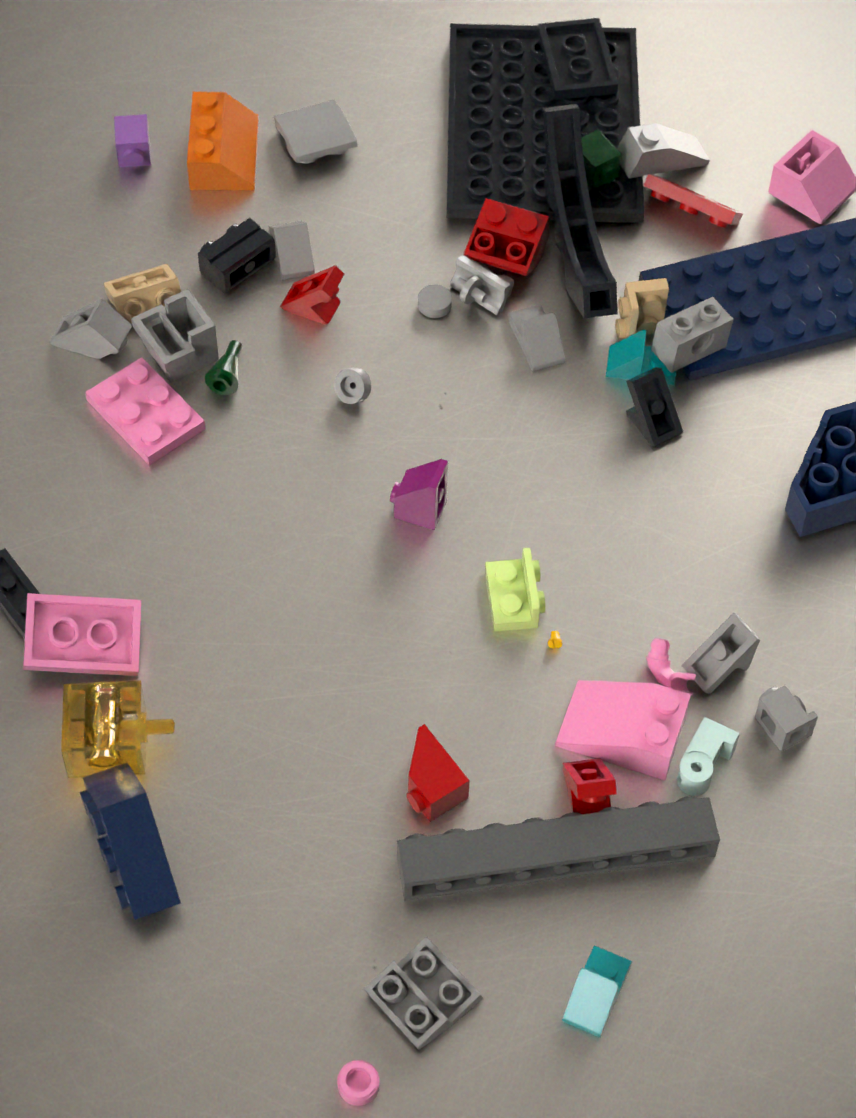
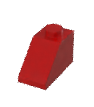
[406,724,470,822]

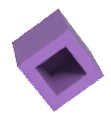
[114,114,151,167]

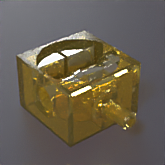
[61,680,175,778]

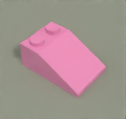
[555,680,691,780]

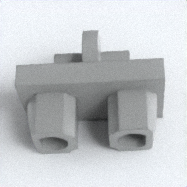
[449,255,514,315]

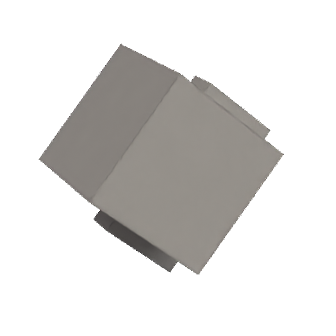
[131,289,219,383]

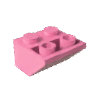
[768,130,856,225]

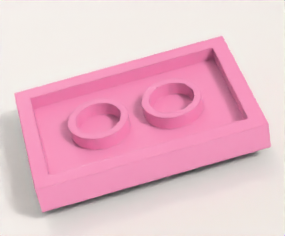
[85,357,206,465]
[23,593,141,676]

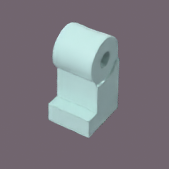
[677,717,740,796]

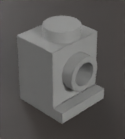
[755,685,818,752]

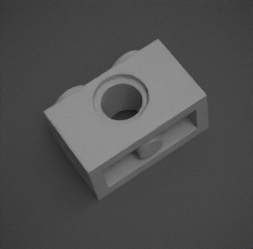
[651,297,734,373]

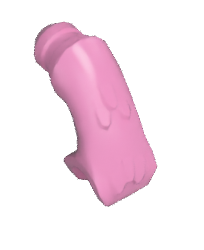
[645,638,696,697]

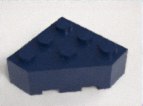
[785,401,856,537]
[80,763,181,920]

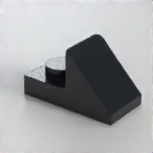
[626,367,684,447]

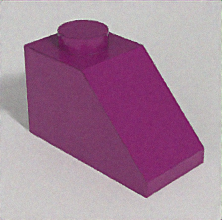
[390,459,448,530]

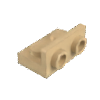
[103,264,181,324]
[615,278,669,339]

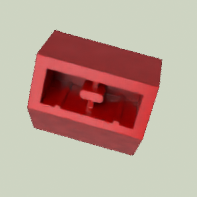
[463,198,549,276]

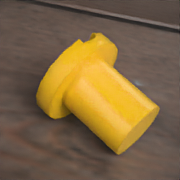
[548,631,563,649]

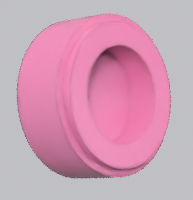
[337,1060,379,1106]

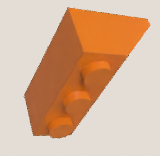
[187,92,259,191]

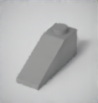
[617,123,710,178]

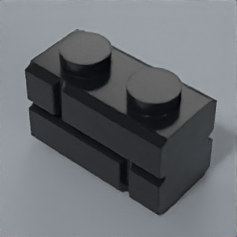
[198,218,276,294]

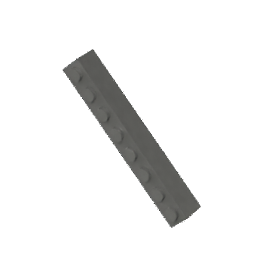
[397,796,720,901]

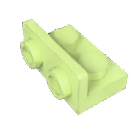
[485,548,546,632]

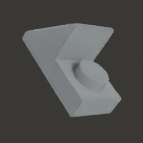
[509,304,565,372]
[681,612,760,694]

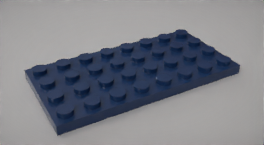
[639,218,856,381]

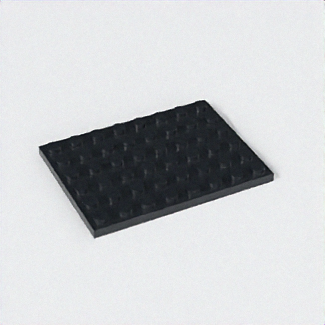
[447,23,644,223]

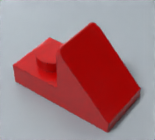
[280,265,345,324]
[563,758,617,815]

